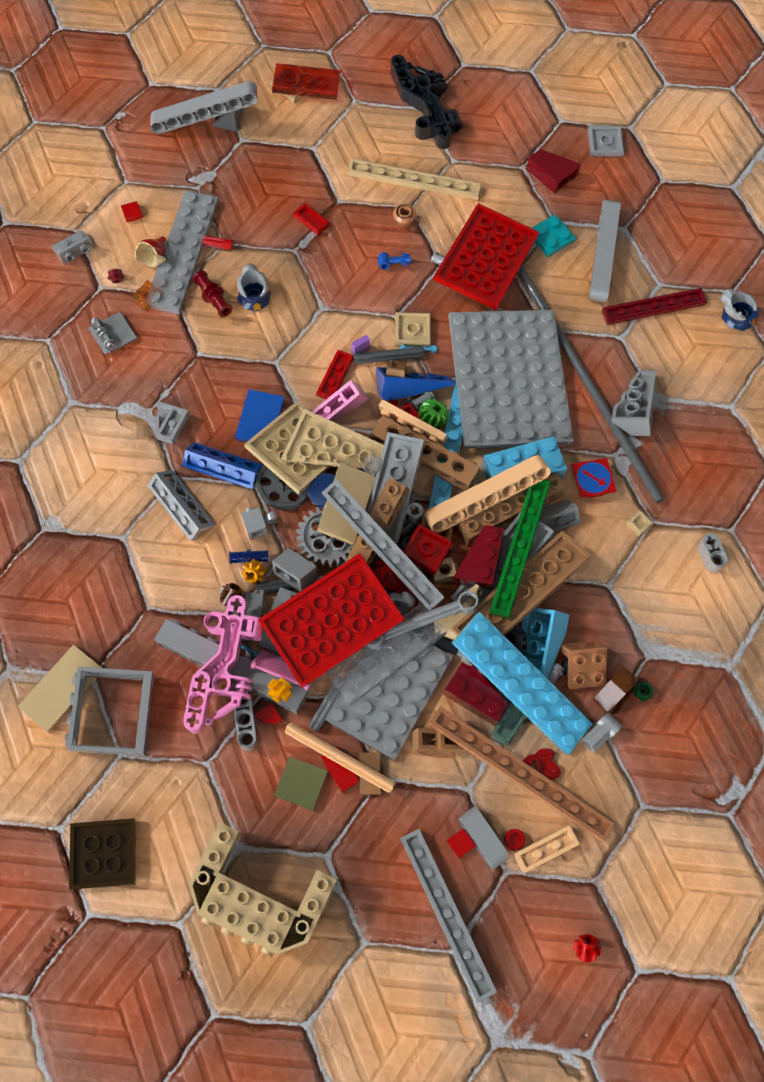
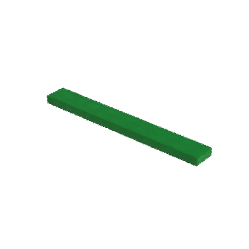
[490,479,551,619]

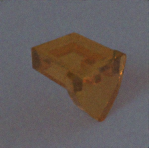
[131,280,153,312]

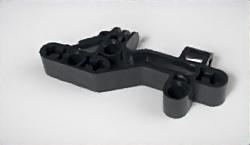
[391,55,463,149]

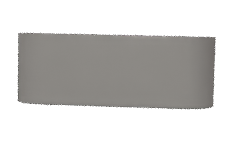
[234,692,258,751]
[457,806,510,870]

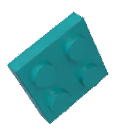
[532,214,576,257]

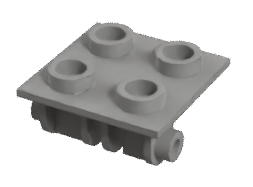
[88,312,137,355]

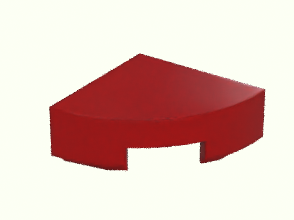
[254,703,283,724]

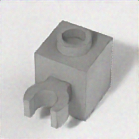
[241,507,278,540]

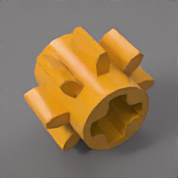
[241,559,267,585]
[267,677,292,703]

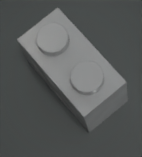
[272,548,318,592]

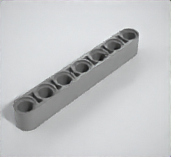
[150,81,258,134]
[589,199,621,303]

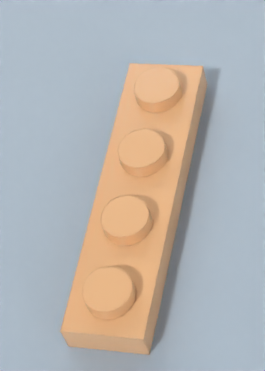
[378,399,447,446]

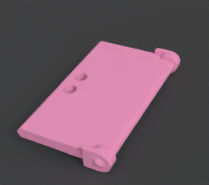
[250,649,310,690]

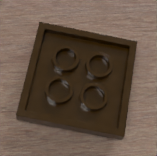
[69,818,136,890]

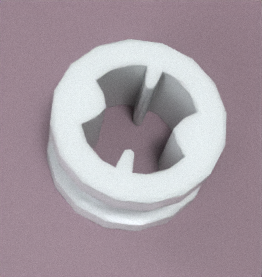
[406,503,423,522]

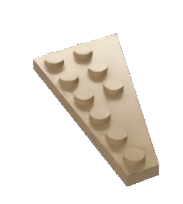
[280,409,384,471]

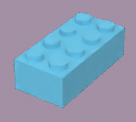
[481,436,567,479]

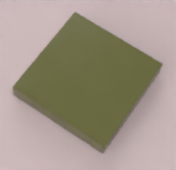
[274,757,328,811]

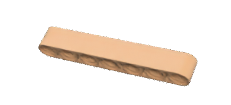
[424,455,551,533]

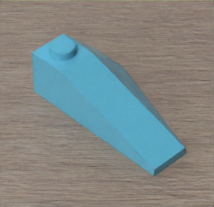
[521,608,569,679]

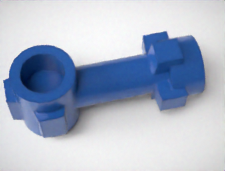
[378,252,411,270]

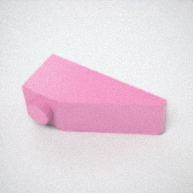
[312,380,369,422]

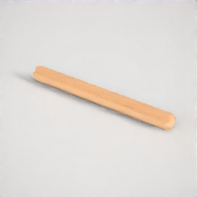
[285,723,395,793]

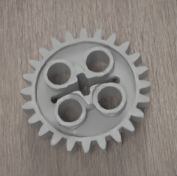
[296,505,359,568]

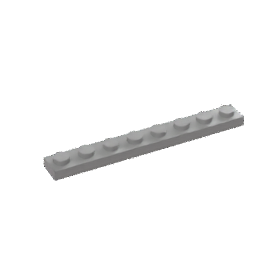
[321,479,444,611]
[400,829,497,1003]

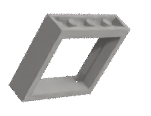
[65,667,154,756]

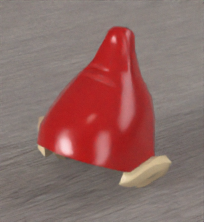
[134,236,166,267]

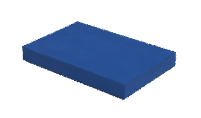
[235,389,285,442]

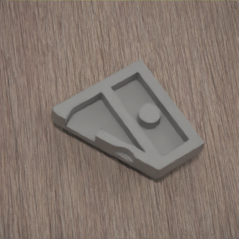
[155,401,190,445]

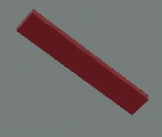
[601,288,707,325]

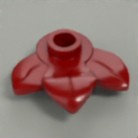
[523,748,561,780]

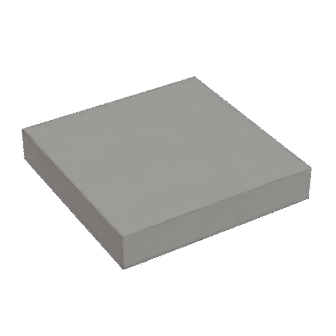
[587,126,624,157]

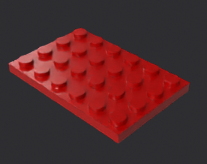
[433,203,539,310]
[258,553,405,688]

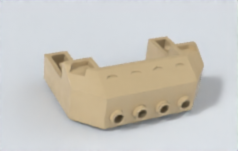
[188,822,337,957]

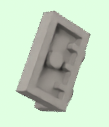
[52,230,94,264]

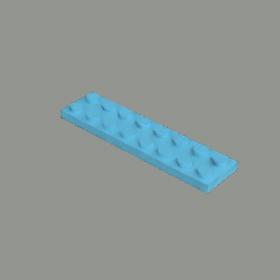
[452,613,592,755]

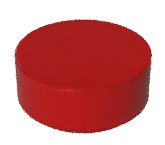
[504,829,526,851]

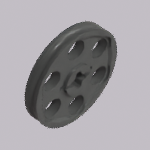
[256,465,309,510]

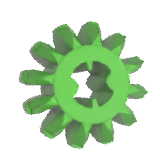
[418,398,450,429]

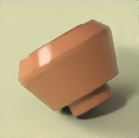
[393,204,416,227]

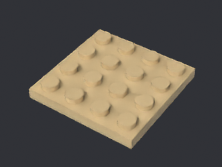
[245,401,332,495]

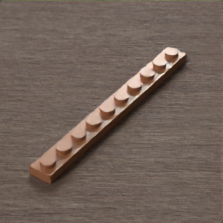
[428,706,615,842]

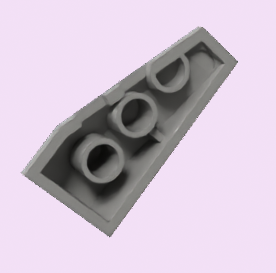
[611,370,657,436]

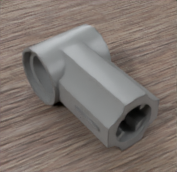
[582,712,623,753]

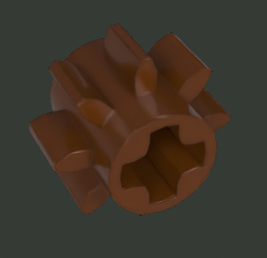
[218,583,244,607]

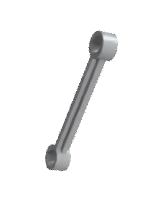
[367,591,479,650]

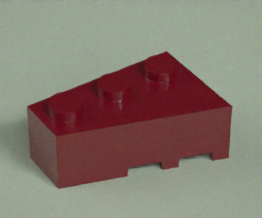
[453,525,505,590]
[443,662,508,726]

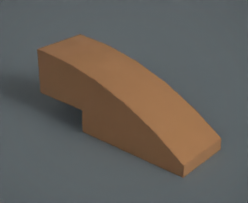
[412,728,478,752]

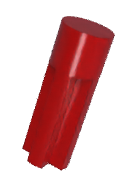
[202,235,234,250]

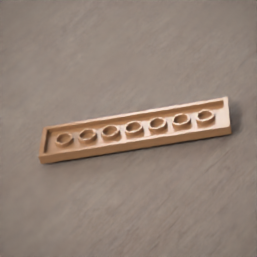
[452,531,591,636]

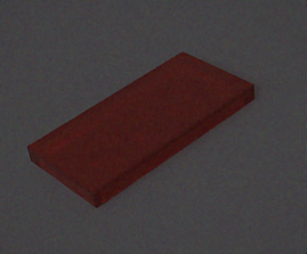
[272,63,341,100]

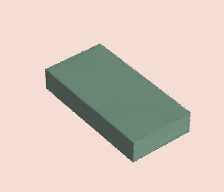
[490,702,526,746]

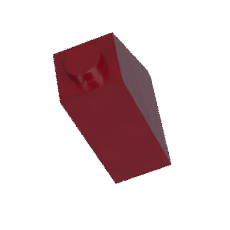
[527,149,581,194]

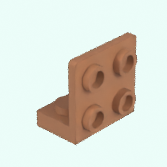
[560,641,607,689]

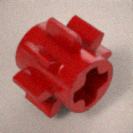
[573,934,602,963]

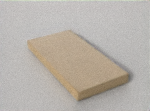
[317,463,375,545]
[17,645,102,733]

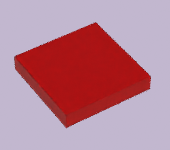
[403,524,453,575]

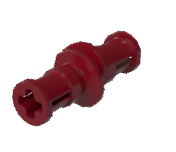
[193,270,233,318]

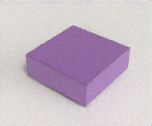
[351,335,370,355]

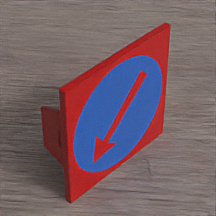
[571,458,617,498]

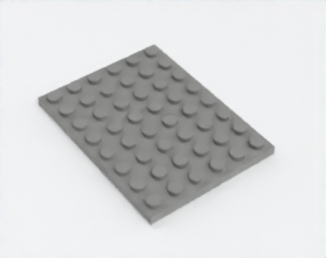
[448,310,573,449]

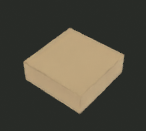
[626,510,654,537]

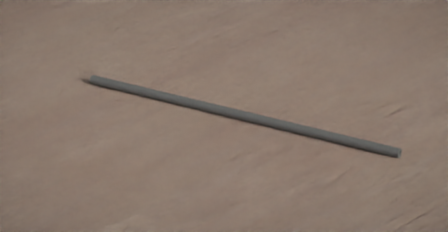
[517,265,664,503]

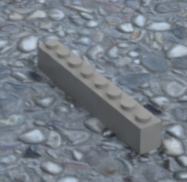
[154,619,309,714]

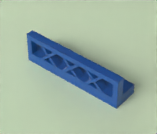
[183,442,263,489]

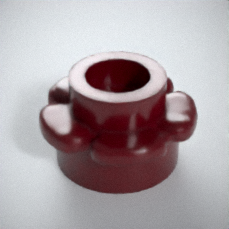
[107,269,125,284]

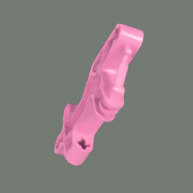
[184,595,263,734]

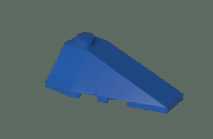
[376,367,455,401]

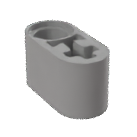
[697,533,728,573]

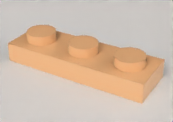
[513,825,580,874]

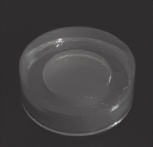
[363,455,382,475]

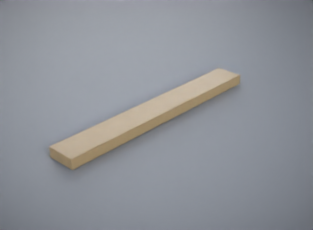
[347,158,482,201]

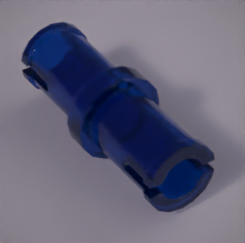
[229,549,268,564]

